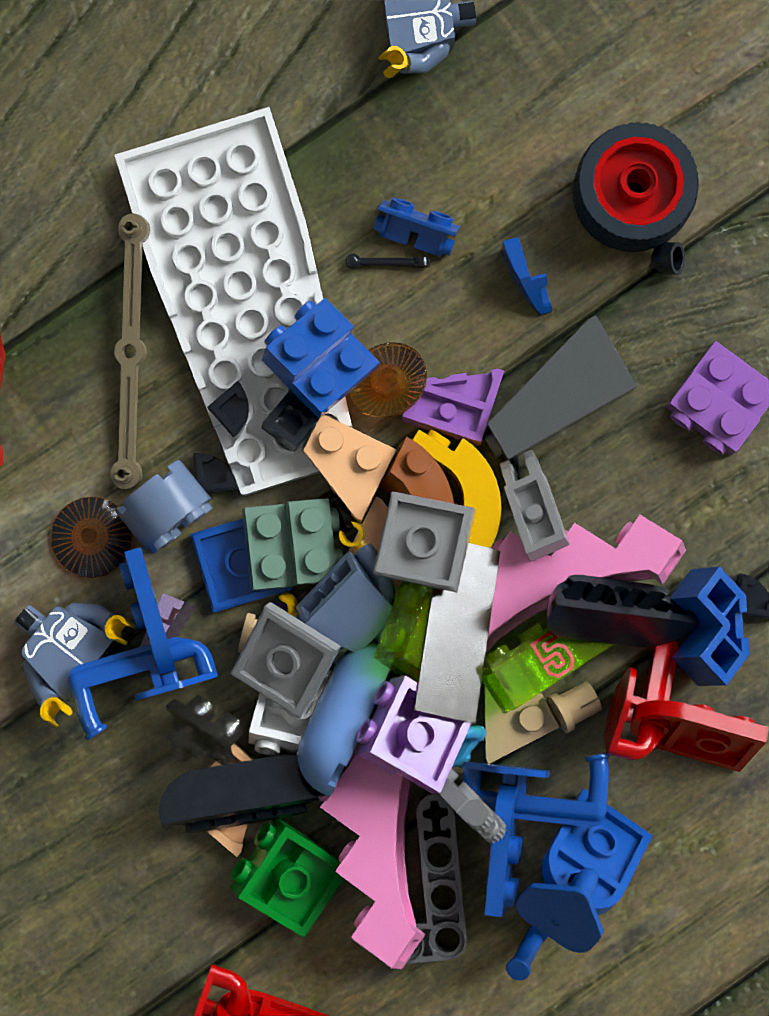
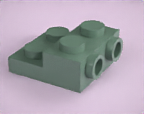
[242,498,343,591]

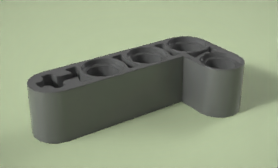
[406,792,467,964]

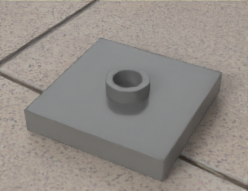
[373,491,476,593]
[230,602,341,718]

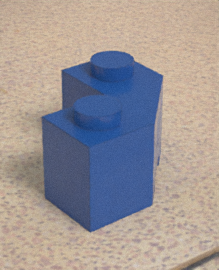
[670,566,750,686]

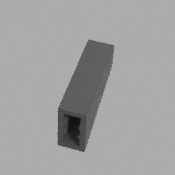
[483,315,637,461]

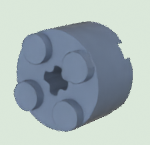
[115,460,213,553]

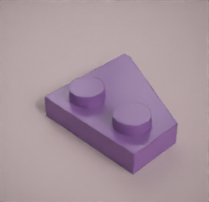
[402,369,504,446]

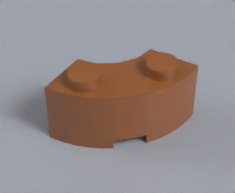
[379,436,454,504]

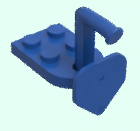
[68,547,218,741]
[462,753,610,917]
[506,788,653,981]

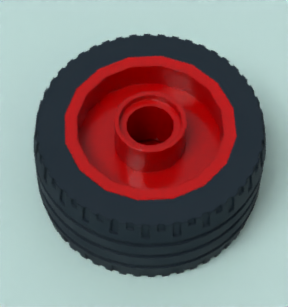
[573,122,699,252]

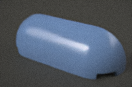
[297,643,396,797]

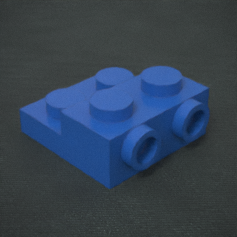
[262,298,380,418]

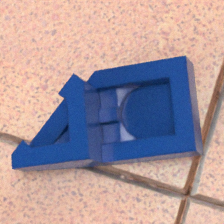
[501,237,552,316]

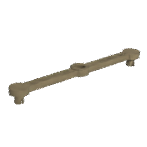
[110,213,150,489]

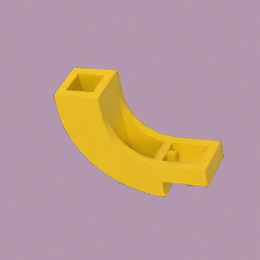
[413,429,501,548]

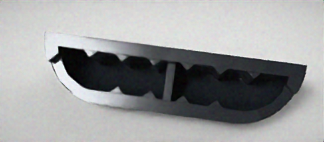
[546,575,699,647]
[159,755,329,833]

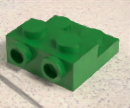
[230,819,344,938]

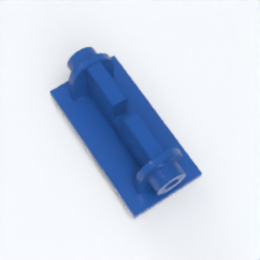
[373,197,460,257]

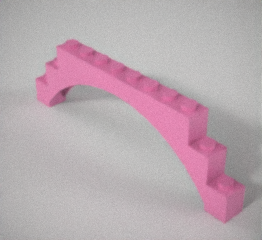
[320,515,686,970]

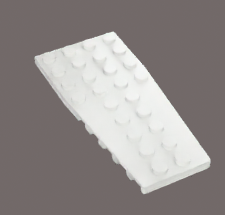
[115,107,352,496]

